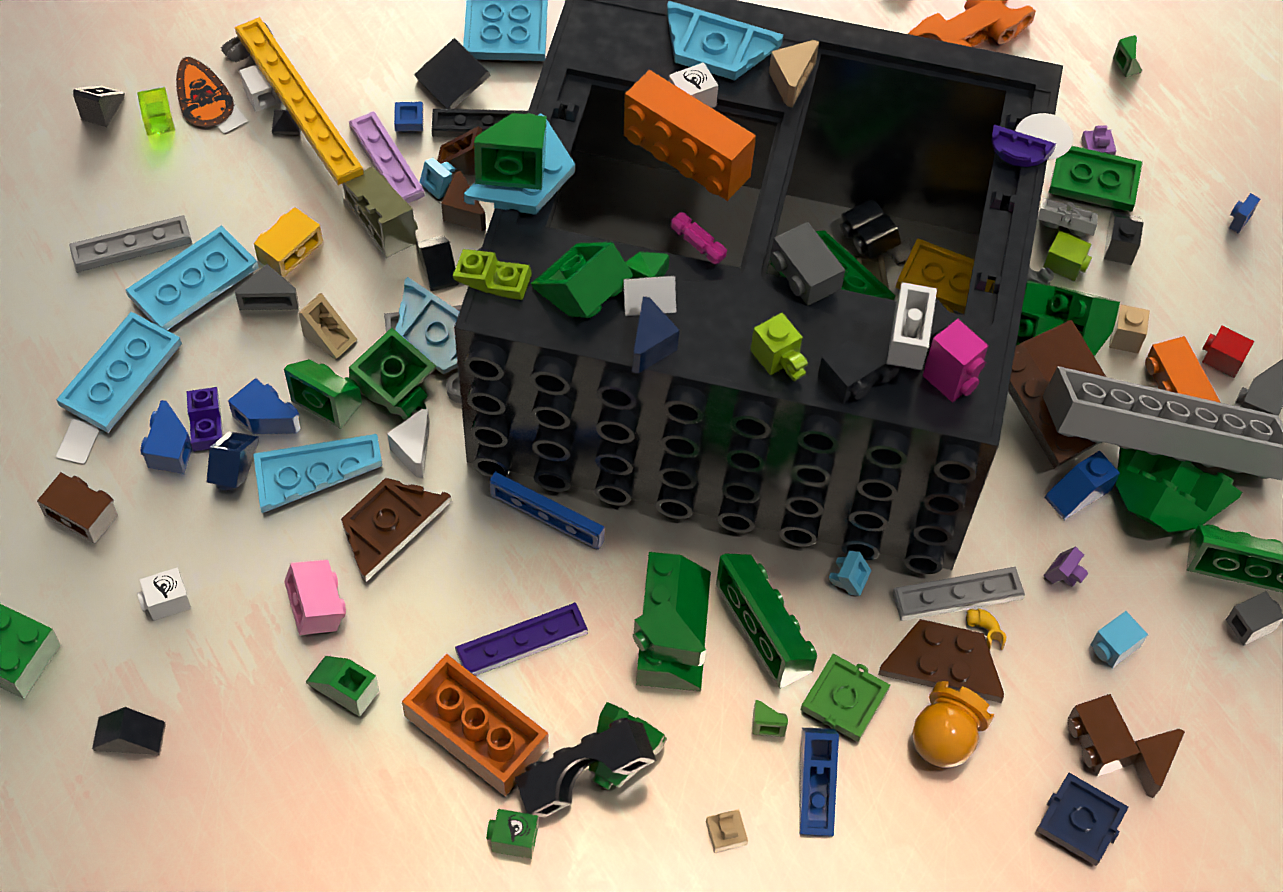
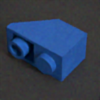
[228,378,301,434]
[140,400,192,474]

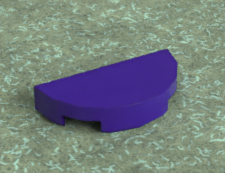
[991,125,1056,167]

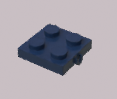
[1036,772,1129,866]

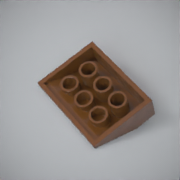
[1008,320,1106,469]

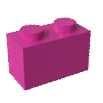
[922,319,988,402]

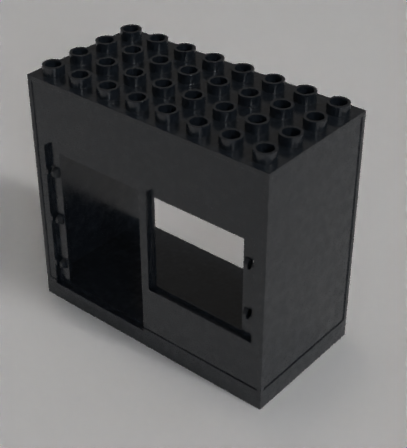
[454,0,1064,574]

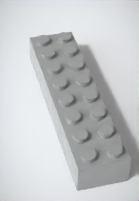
[1043,366,1283,481]

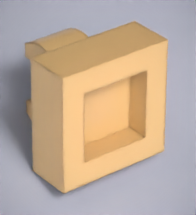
[706,809,748,853]

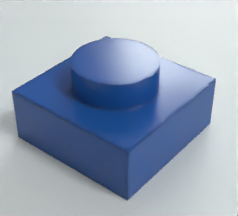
[394,102,423,131]
[1229,193,1260,234]

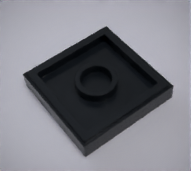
[414,38,491,109]

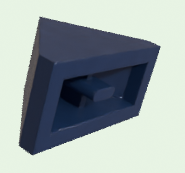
[632,296,680,373]

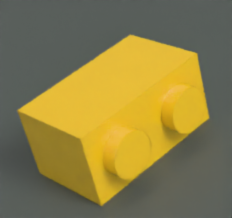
[254,207,323,278]

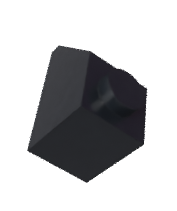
[1103,211,1144,265]

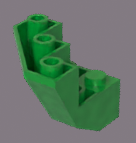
[1016,281,1120,357]
[1116,448,1243,532]

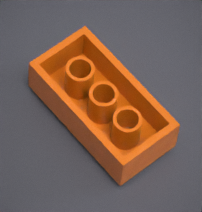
[624,70,756,201]
[402,654,549,797]

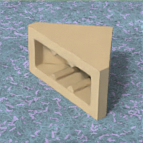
[769,40,819,108]
[299,293,357,359]

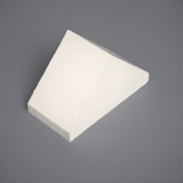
[387,409,430,478]

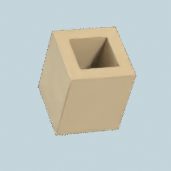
[1109,304,1150,353]

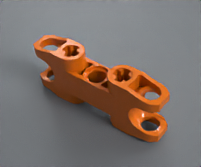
[908,0,1036,47]

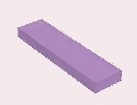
[349,111,425,203]

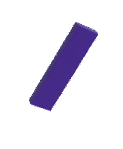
[455,602,588,676]

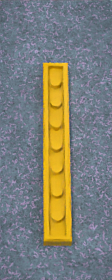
[235,17,364,185]

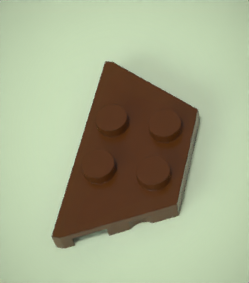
[341,478,452,582]
[878,619,1004,703]

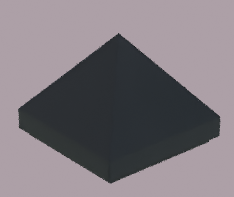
[271,109,301,135]

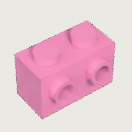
[284,560,346,635]

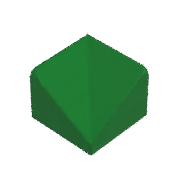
[1113,35,1142,77]
[626,252,670,279]

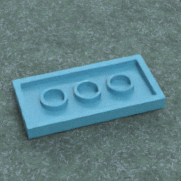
[126,225,259,330]
[56,312,182,433]

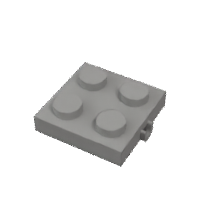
[1037,198,1098,237]

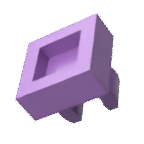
[1081,125,1116,155]
[1043,546,1088,587]

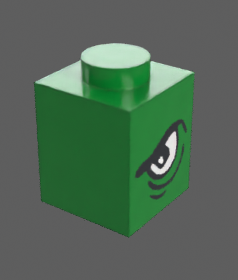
[486,809,539,859]

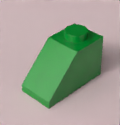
[632,599,706,666]

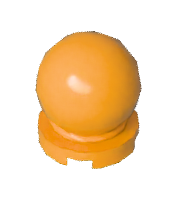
[912,681,994,768]

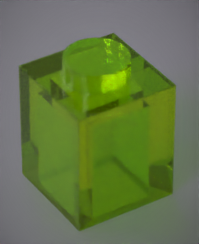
[137,87,175,136]

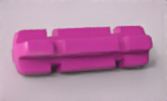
[671,212,727,265]

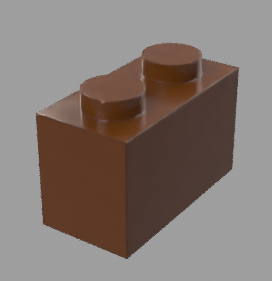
[37,472,118,544]
[1068,694,1140,777]

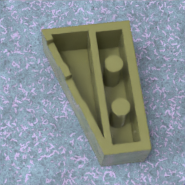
[343,166,418,258]

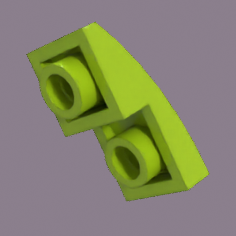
[453,249,532,300]

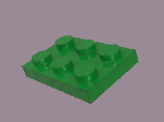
[1048,146,1143,212]

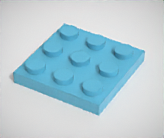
[463,0,548,61]

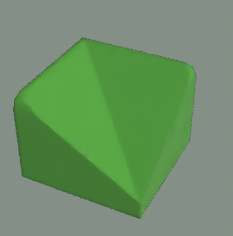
[752,700,788,737]

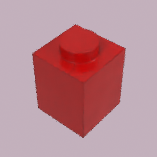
[1202,326,1255,378]

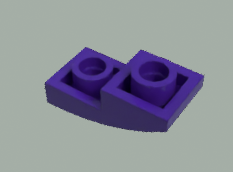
[186,387,223,451]

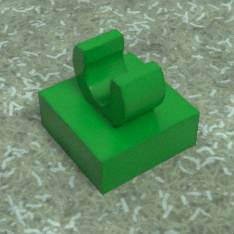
[386,386,428,421]

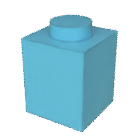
[1090,611,1148,668]

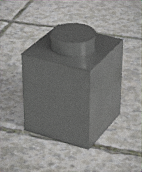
[1226,591,1283,646]

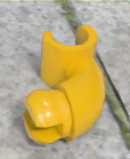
[966,608,1007,650]

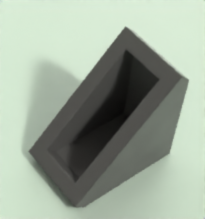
[235,264,299,310]

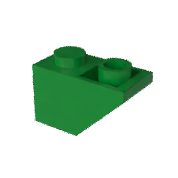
[306,656,379,717]

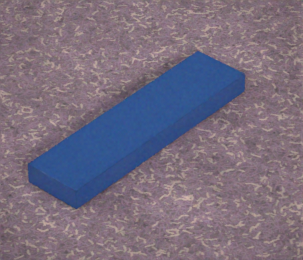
[490,472,605,549]

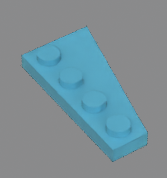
[253,434,382,513]

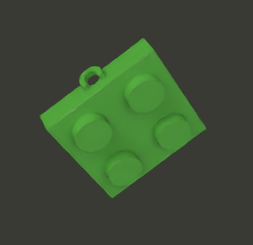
[800,653,890,742]

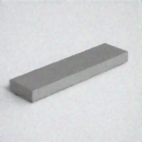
[69,215,192,273]
[893,566,1025,621]

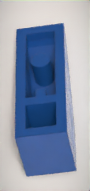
[800,727,839,836]

